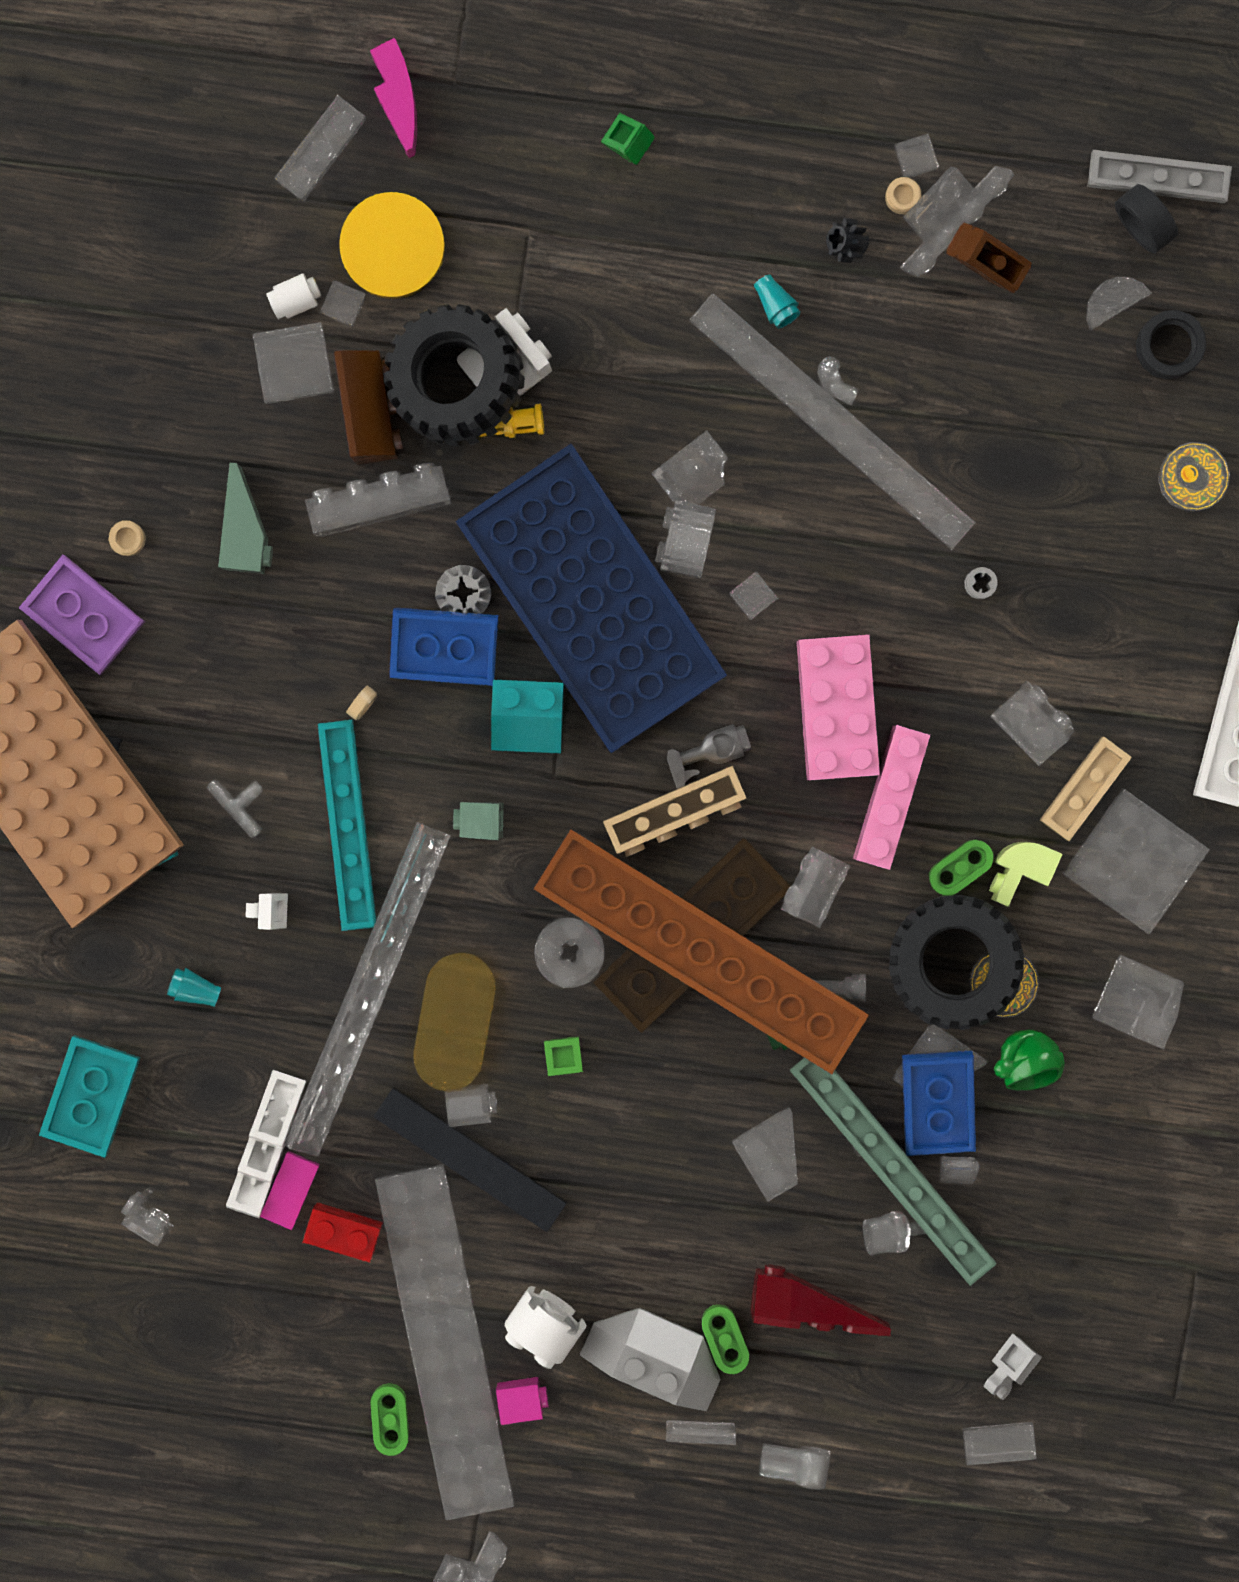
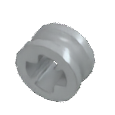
[964,567,998,599]

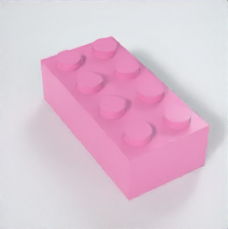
[797,635,880,780]

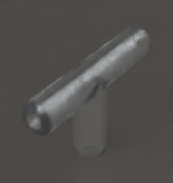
[207,779,263,838]

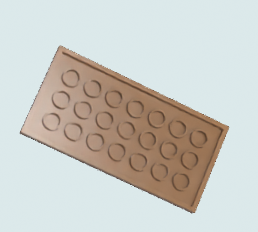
[0,620,184,928]

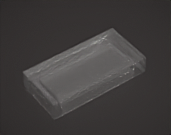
[665,1420,736,1445]
[963,1422,1036,1466]

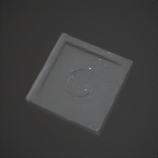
[252,322,334,404]

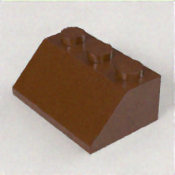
[334,350,403,465]

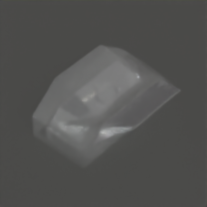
[651,430,728,507]

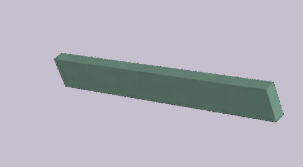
[789,1058,997,1286]

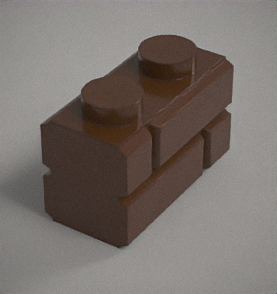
[946,223,1032,293]

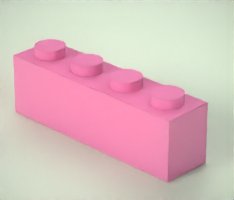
[853,725,930,870]

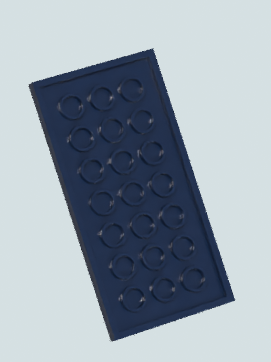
[455,444,727,753]

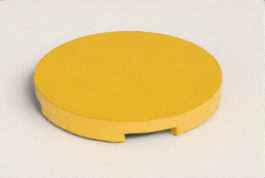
[340,192,445,299]

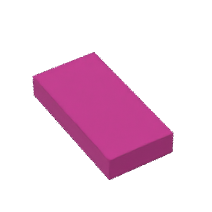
[260,1151,320,1230]

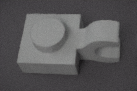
[984,1333,1042,1400]

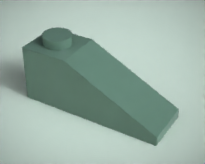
[218,462,273,574]
[453,802,504,840]

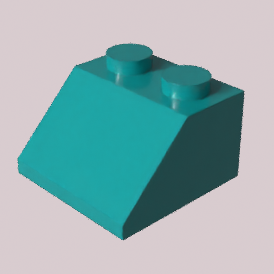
[491,680,564,753]

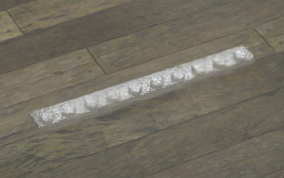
[689,293,976,550]
[284,822,451,1156]

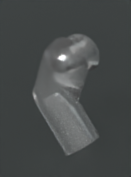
[817,356,859,405]

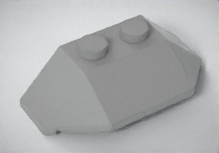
[580,1307,721,1411]

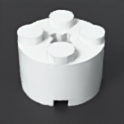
[505,1286,586,1369]

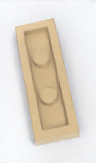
[1040,736,1132,841]

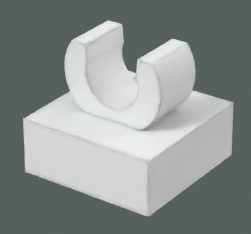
[246,893,288,930]

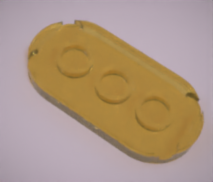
[413,952,496,1091]

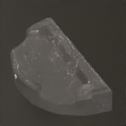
[1086,277,1152,331]

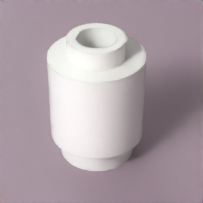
[267,273,321,319]

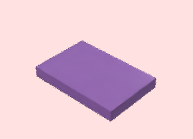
[19,555,145,675]

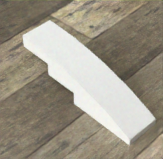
[226,1070,306,1218]

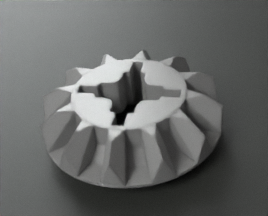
[435,565,491,614]

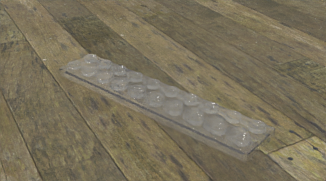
[375,1164,515,1521]

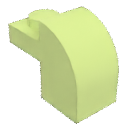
[989,842,1063,906]

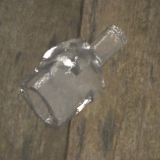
[863,1212,926,1256]

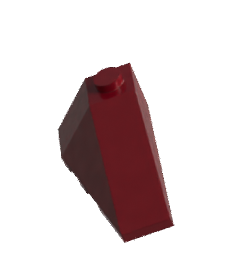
[750,1264,891,1336]

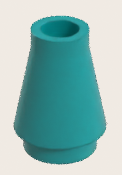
[754,274,801,329]
[167,968,221,1007]

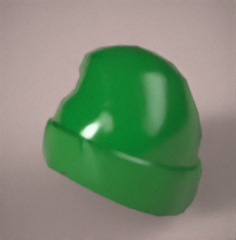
[994,1029,1064,1091]

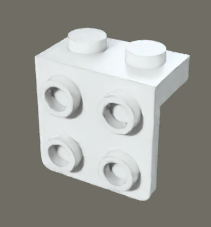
[457,308,552,396]

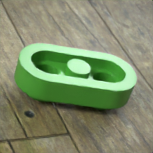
[929,840,993,896]
[701,1304,749,1374]
[371,1383,409,1456]

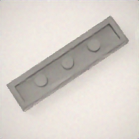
[1087,150,1232,203]

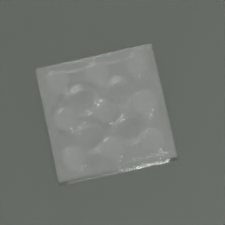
[1062,789,1210,935]

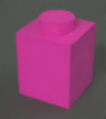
[496,1377,549,1425]

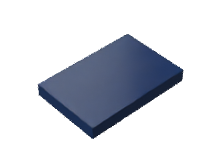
[390,608,499,686]
[902,1051,976,1156]

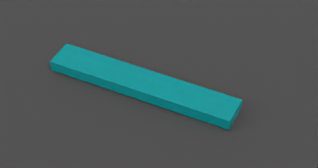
[318,720,377,931]

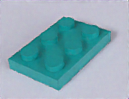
[39,1035,141,1158]

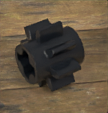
[826,218,869,263]

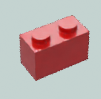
[303,1202,383,1263]

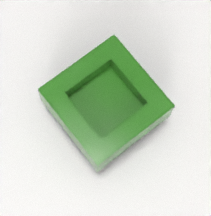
[544,1036,583,1076]

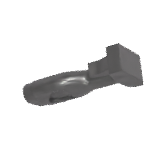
[667,724,752,788]

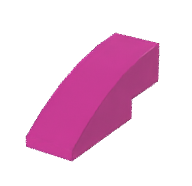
[370,38,417,158]

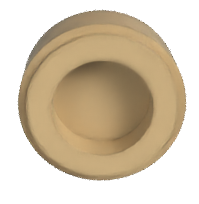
[885,177,921,214]
[109,521,146,556]
[346,685,377,720]

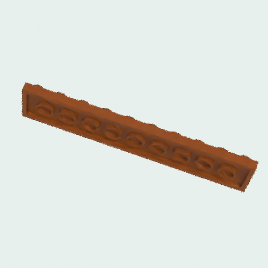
[534,829,869,1074]

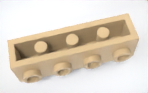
[603,766,746,857]

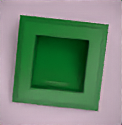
[601,113,654,165]

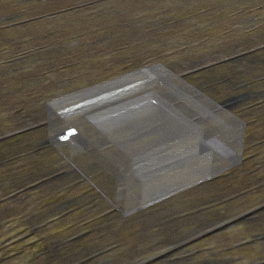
[894,134,939,178]
[320,280,366,328]
[729,571,778,621]

